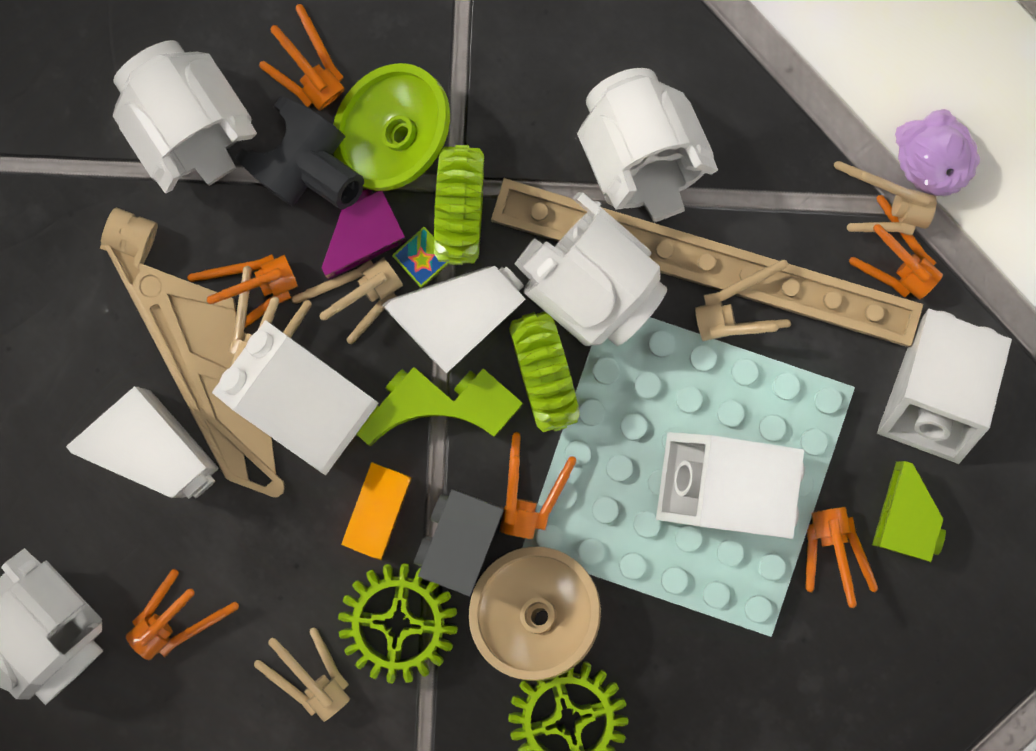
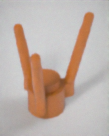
[259,4,345,111]
[849,195,943,300]
[187,254,298,328]
[499,432,577,539]
[806,507,878,608]
[126,569,239,661]

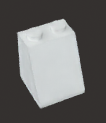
[382,266,526,373]
[877,308,1012,464]
[212,320,379,475]
[66,386,219,499]
[656,432,805,539]

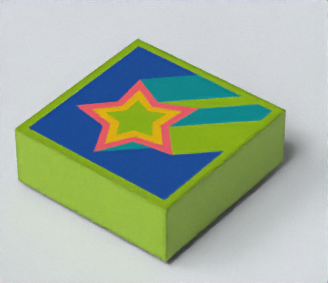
[392,227,449,288]

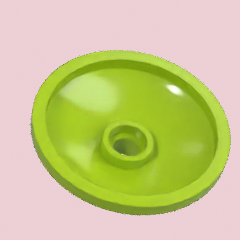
[333,63,450,191]

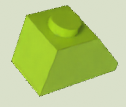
[872,461,946,562]

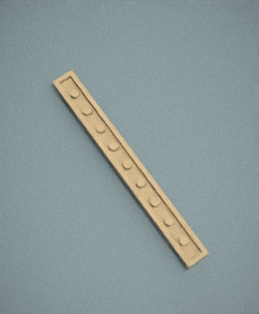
[491,178,923,347]

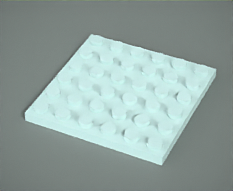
[522,317,855,637]

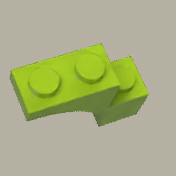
[356,367,523,446]

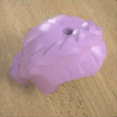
[895,109,980,197]

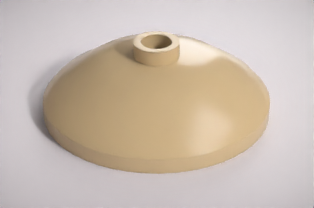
[469,547,601,681]

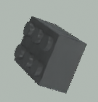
[414,489,504,597]

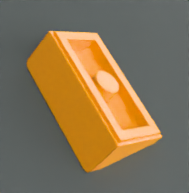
[341,462,413,560]

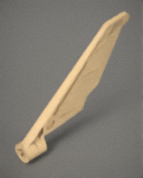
[100,207,285,497]

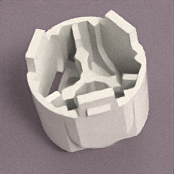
[113,40,257,193]
[577,68,718,223]
[514,192,667,346]
[0,548,103,705]

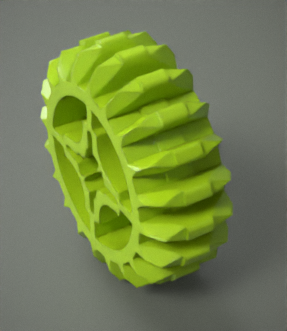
[434,145,484,265]
[509,312,580,432]
[338,563,458,683]
[508,661,628,751]

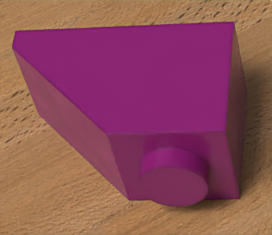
[322,189,407,280]

